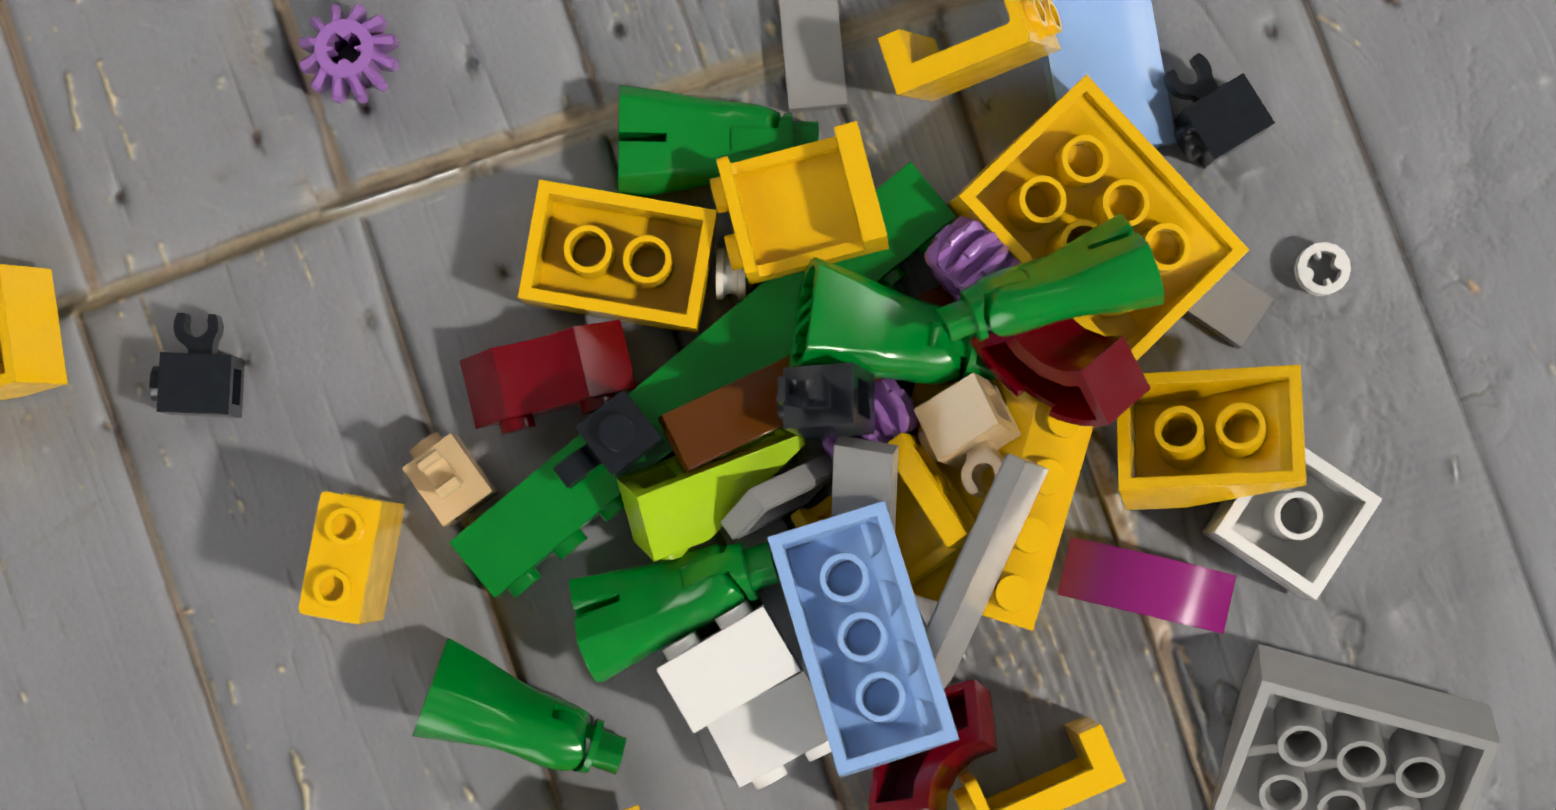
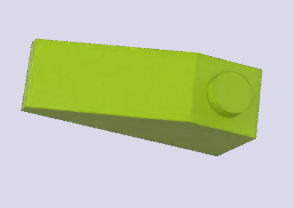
[617,427,805,562]

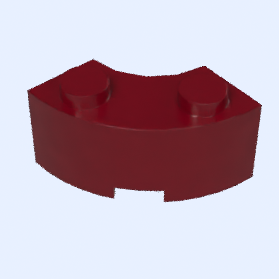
[969,318,1151,427]
[459,319,637,435]
[869,679,997,810]

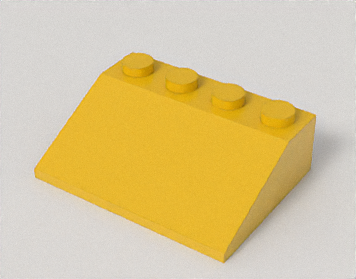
[947,74,1249,361]
[911,378,1093,631]

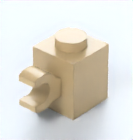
[913,372,1022,499]
[402,432,499,527]

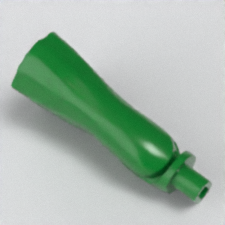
[618,85,819,197]
[936,213,1165,342]
[789,257,996,384]
[569,541,780,683]
[412,638,627,775]

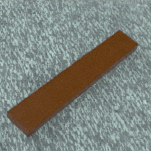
[658,285,955,473]

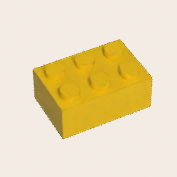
[518,179,719,335]

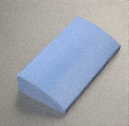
[1042,0,1177,148]
[767,501,959,777]

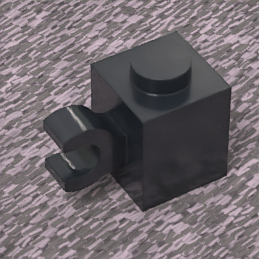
[1163,53,1275,169]
[149,313,245,418]
[777,362,875,439]
[552,390,665,489]

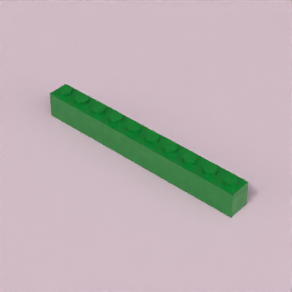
[449,161,956,599]

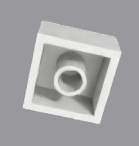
[1202,448,1382,600]
[656,600,800,734]

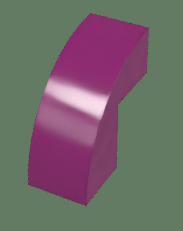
[1057,537,1237,634]

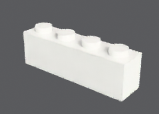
[707,611,927,790]

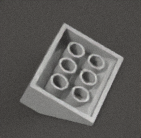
[1210,644,1501,810]

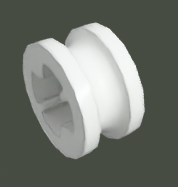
[1294,242,1351,296]
[716,247,746,301]

